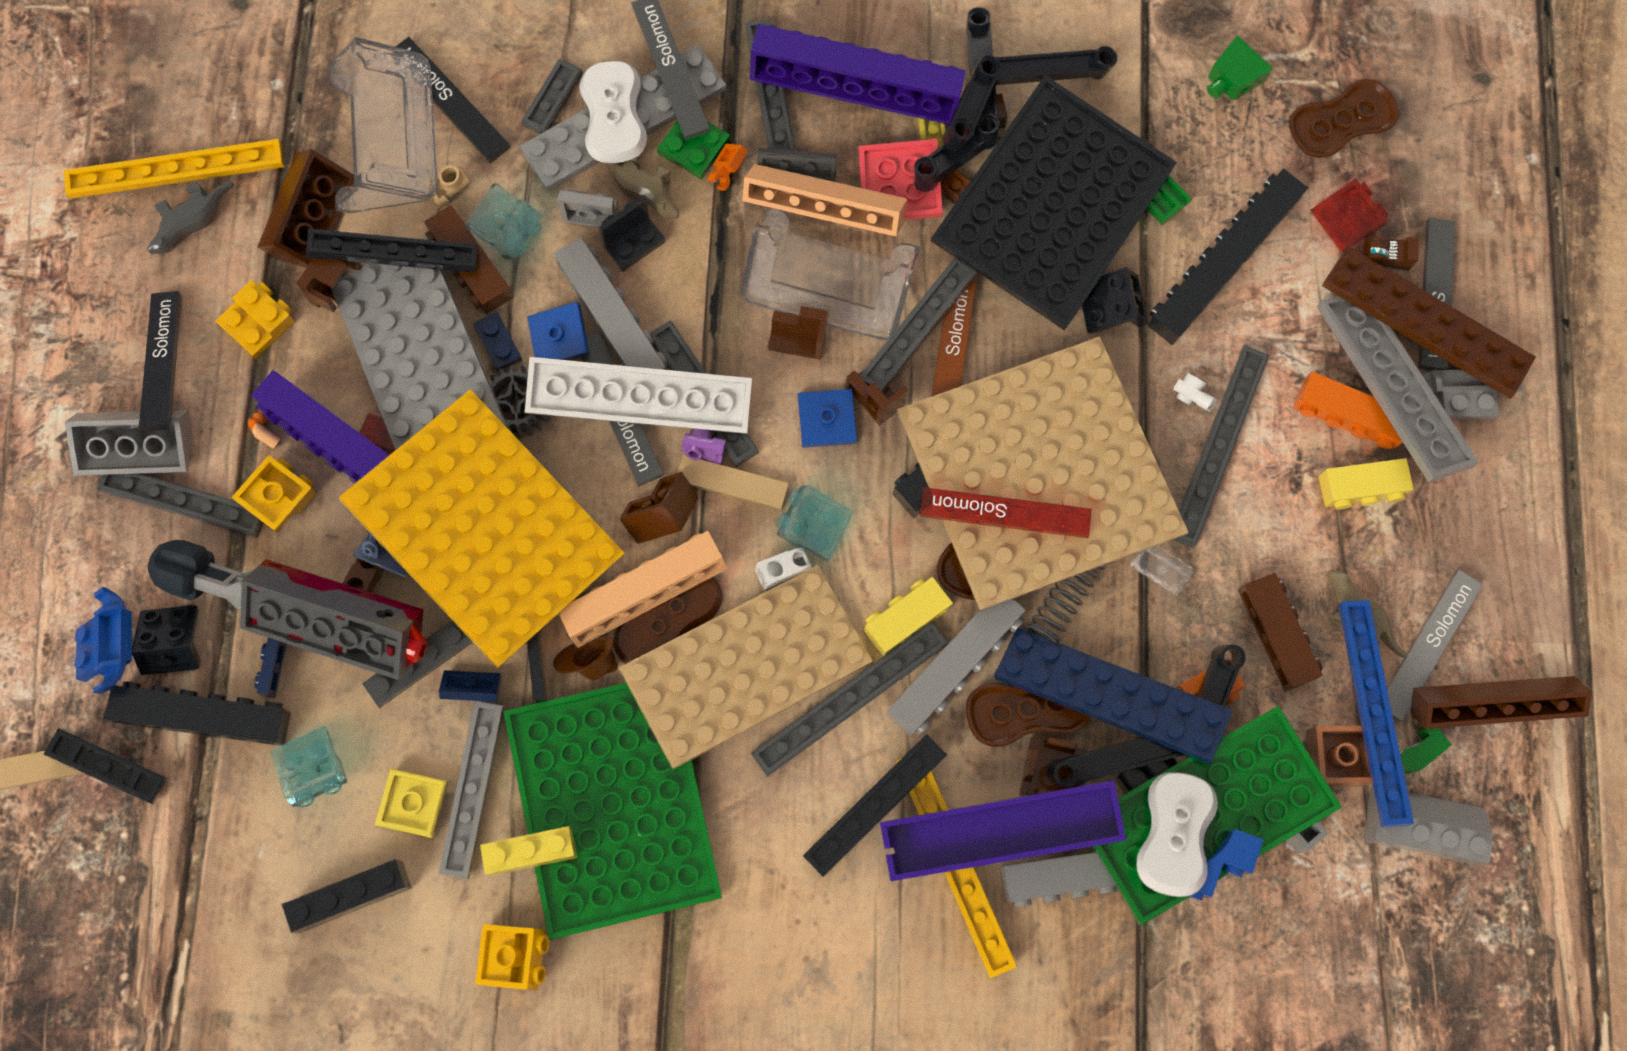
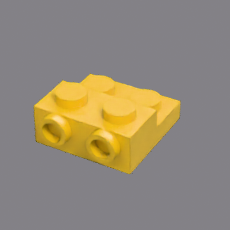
[215,280,295,359]
[231,455,317,533]
[475,924,549,990]

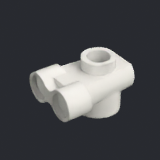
[1173,373,1217,412]

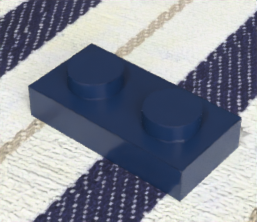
[473,312,522,372]
[255,638,287,698]
[439,670,501,702]

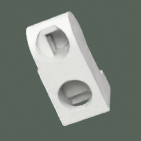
[755,547,812,592]

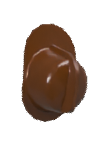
[553,636,618,680]

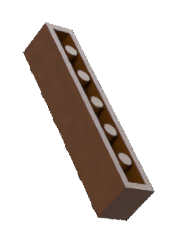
[1410,676,1592,729]

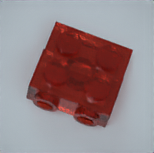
[1310,178,1388,253]

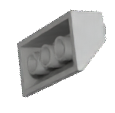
[65,409,192,476]
[1364,785,1493,865]

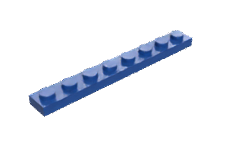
[1338,600,1414,828]

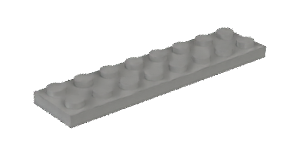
[520,45,726,191]
[1317,296,1478,483]

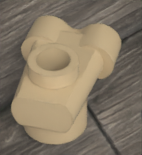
[424,165,471,208]

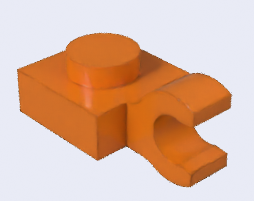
[708,144,748,191]

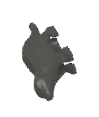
[147,181,234,254]

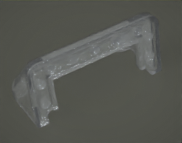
[329,37,438,213]
[741,207,921,340]

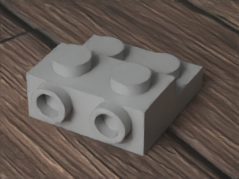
[558,189,619,228]

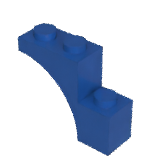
[1188,829,1263,901]

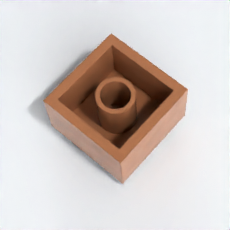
[1306,725,1373,787]

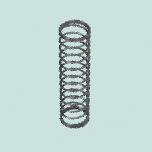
[1026,565,1105,645]

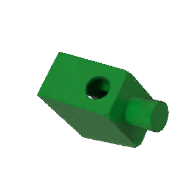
[1207,35,1273,100]

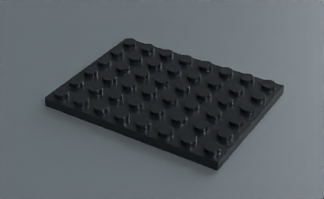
[930,75,1177,331]

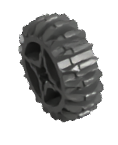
[490,365,550,439]

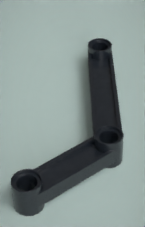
[913,7,1000,192]
[942,46,1118,151]
[1046,644,1246,787]

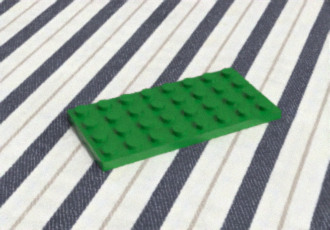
[1093,706,1342,926]

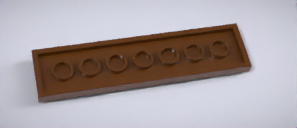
[1321,246,1536,399]

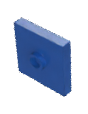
[527,302,590,361]
[798,389,857,448]

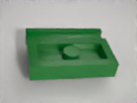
[1146,175,1192,226]

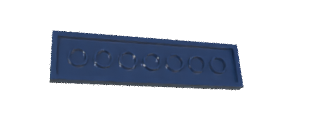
[995,627,1233,764]

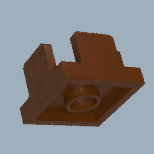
[297,258,362,313]
[1019,737,1088,796]

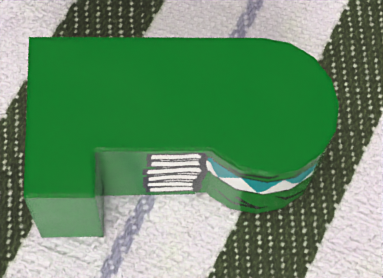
[1400,726,1452,774]

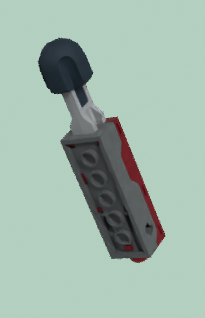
[147,540,428,680]

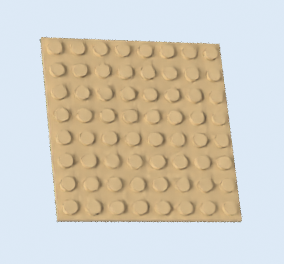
[897,337,1189,611]

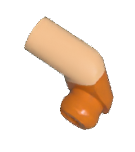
[247,412,281,449]

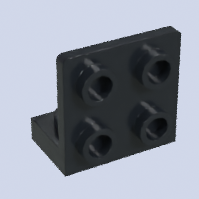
[599,197,666,272]
[1082,267,1148,334]
[132,605,200,675]

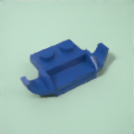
[74,587,132,694]

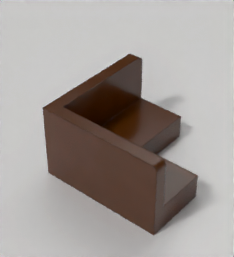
[768,306,828,360]
[845,369,908,426]
[620,472,698,544]

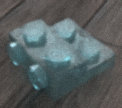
[465,183,543,260]
[776,485,853,561]
[270,726,348,808]

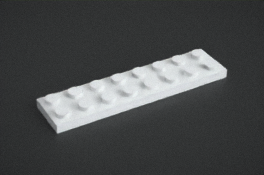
[525,357,752,434]

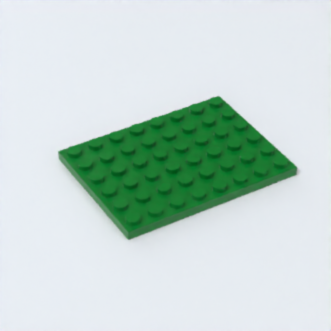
[503,683,722,940]

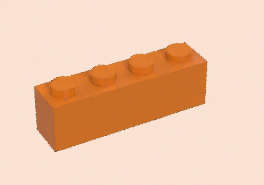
[1293,371,1403,450]

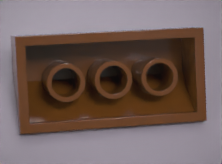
[257,149,356,268]

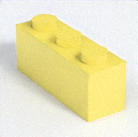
[1318,458,1414,510]
[863,577,953,656]
[480,826,577,876]

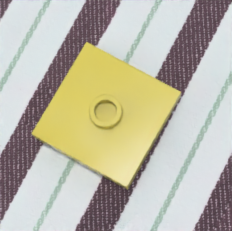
[375,768,448,839]

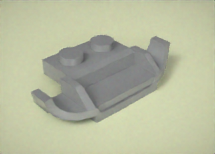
[1423,369,1523,420]

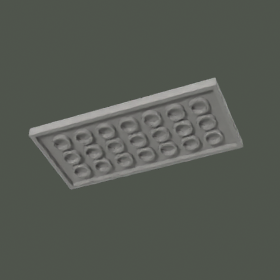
[331,237,508,450]

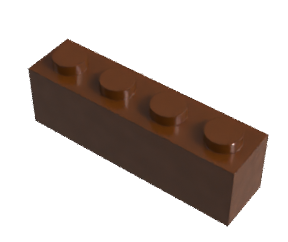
[424,205,513,315]
[1238,573,1323,692]

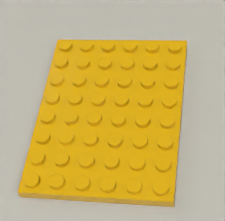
[339,389,625,668]

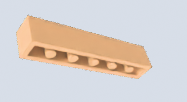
[743,164,907,236]
[559,531,728,648]

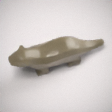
[606,156,680,219]
[1327,570,1407,658]

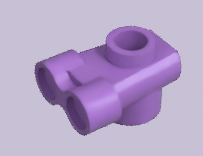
[681,429,726,465]

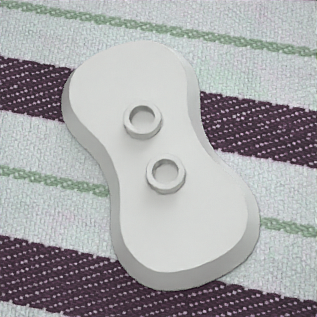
[580,61,647,163]
[1136,772,1218,896]

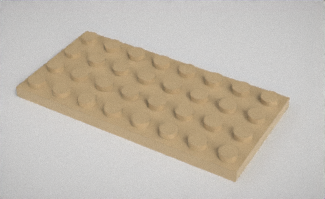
[619,565,873,770]

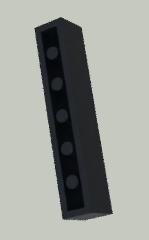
[104,681,291,746]

